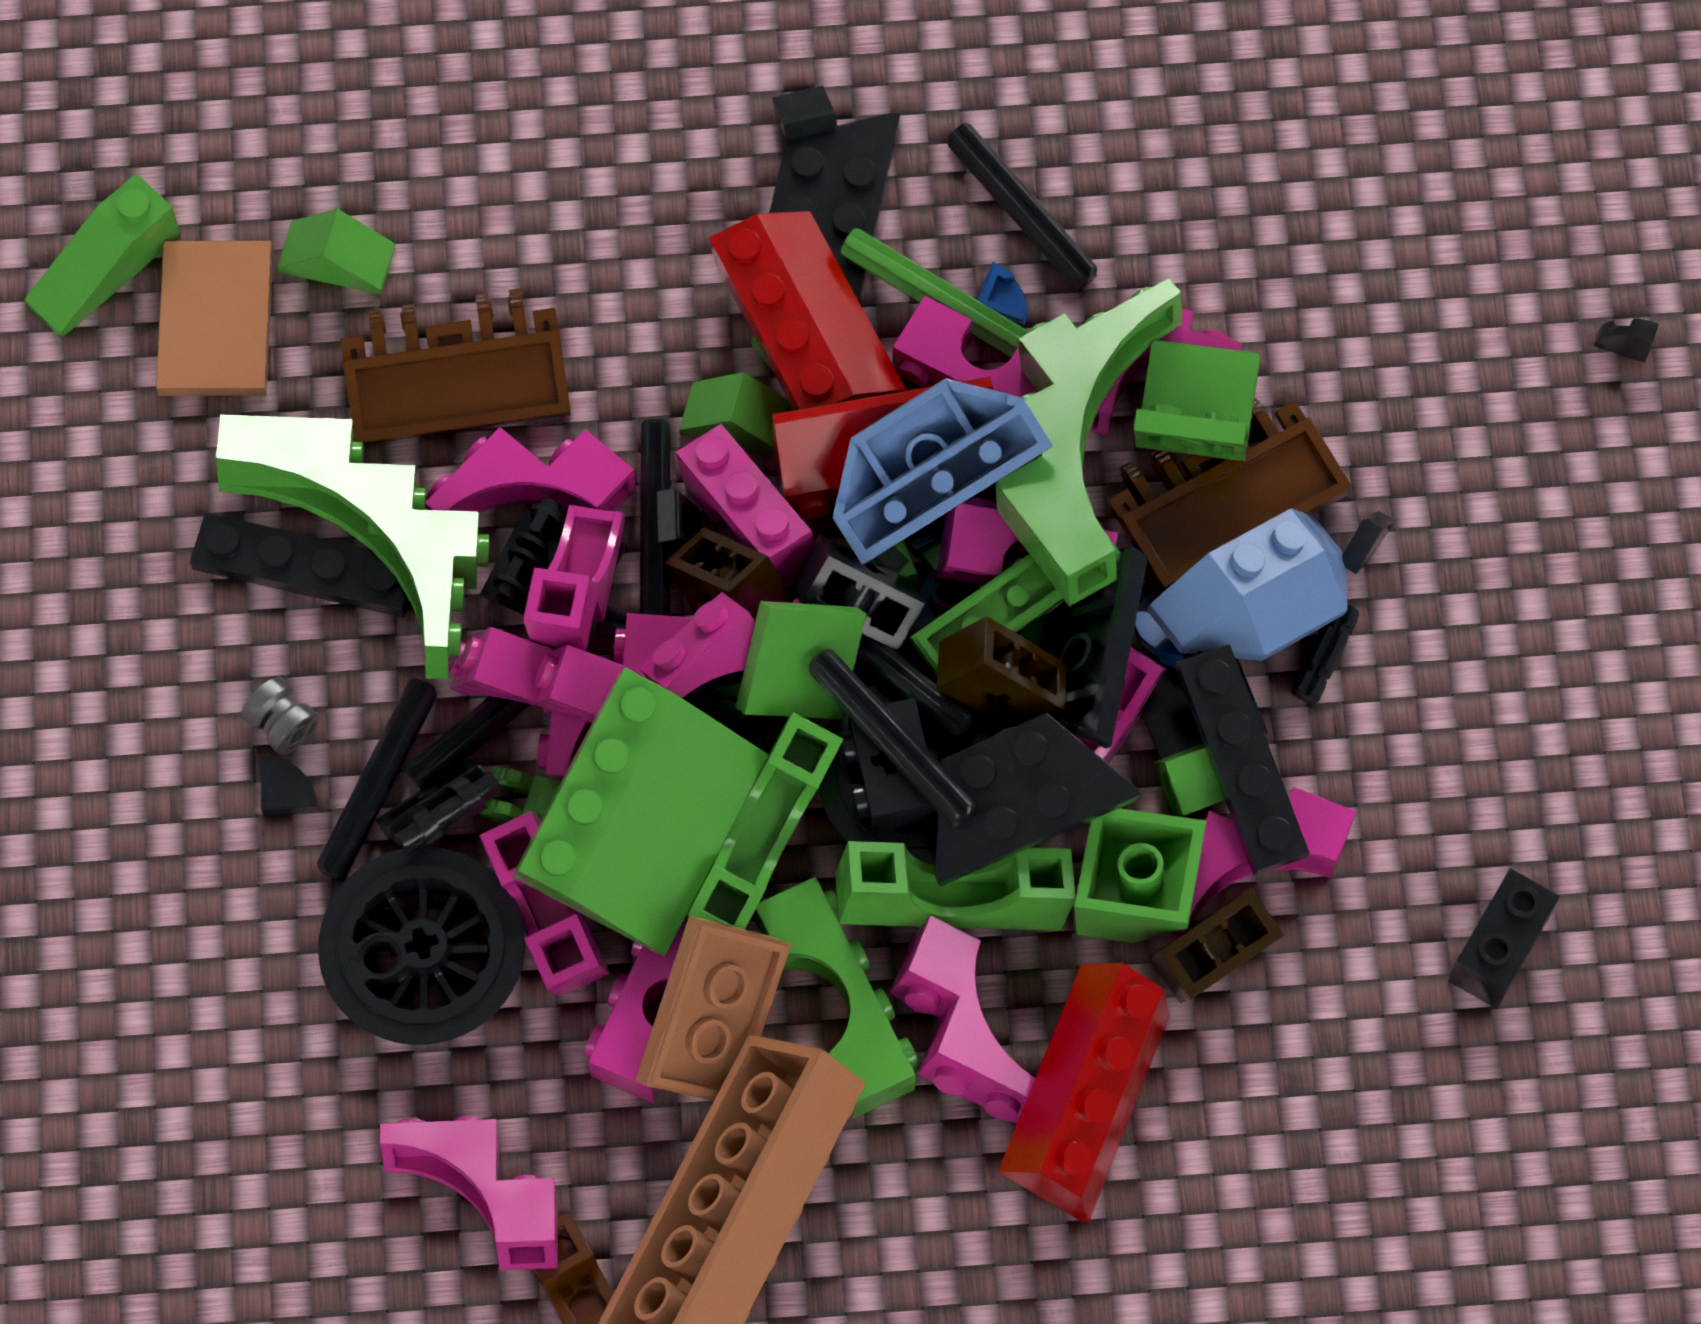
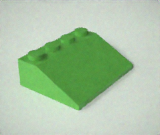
[512,667,769,957]

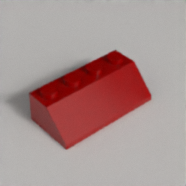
[709,211,906,411]
[772,376,994,520]
[998,963,1170,1223]

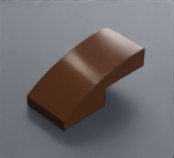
[533,1211,614,1324]

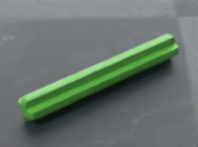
[840,228,1028,358]

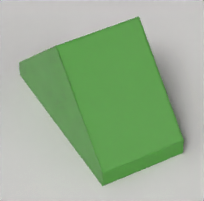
[277,208,395,295]
[679,372,793,456]

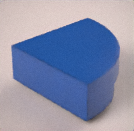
[977,262,1028,329]
[1135,611,1186,667]

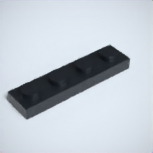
[190,512,409,618]
[1174,644,1310,876]

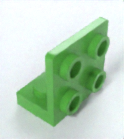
[1133,340,1260,461]

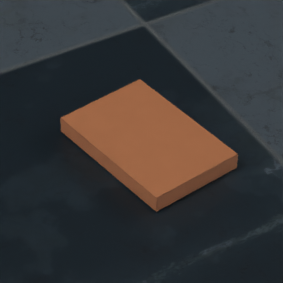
[156,241,273,396]
[635,915,792,1101]

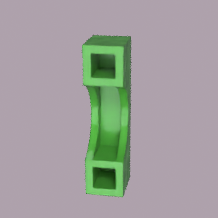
[685,712,843,929]
[835,841,1076,931]
[754,877,921,1119]

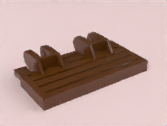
[340,288,571,445]
[1107,398,1353,593]

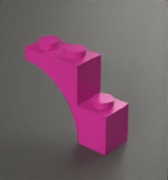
[425,427,636,513]
[523,505,625,651]
[639,592,857,698]
[537,613,694,782]
[449,627,630,723]
[1176,787,1356,934]
[890,915,1035,1124]
[380,1116,558,1270]

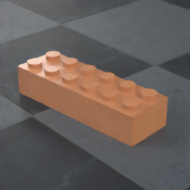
[598,1034,866,1324]

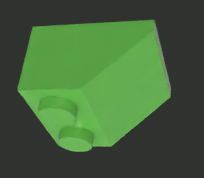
[1074,808,1206,943]

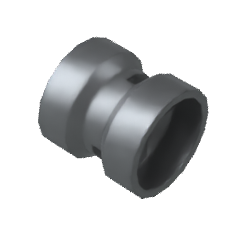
[241,677,320,755]

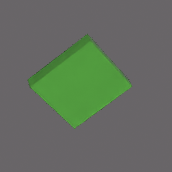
[736,601,867,719]

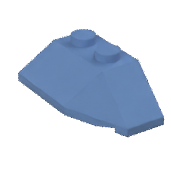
[833,378,1053,565]
[1147,508,1347,661]

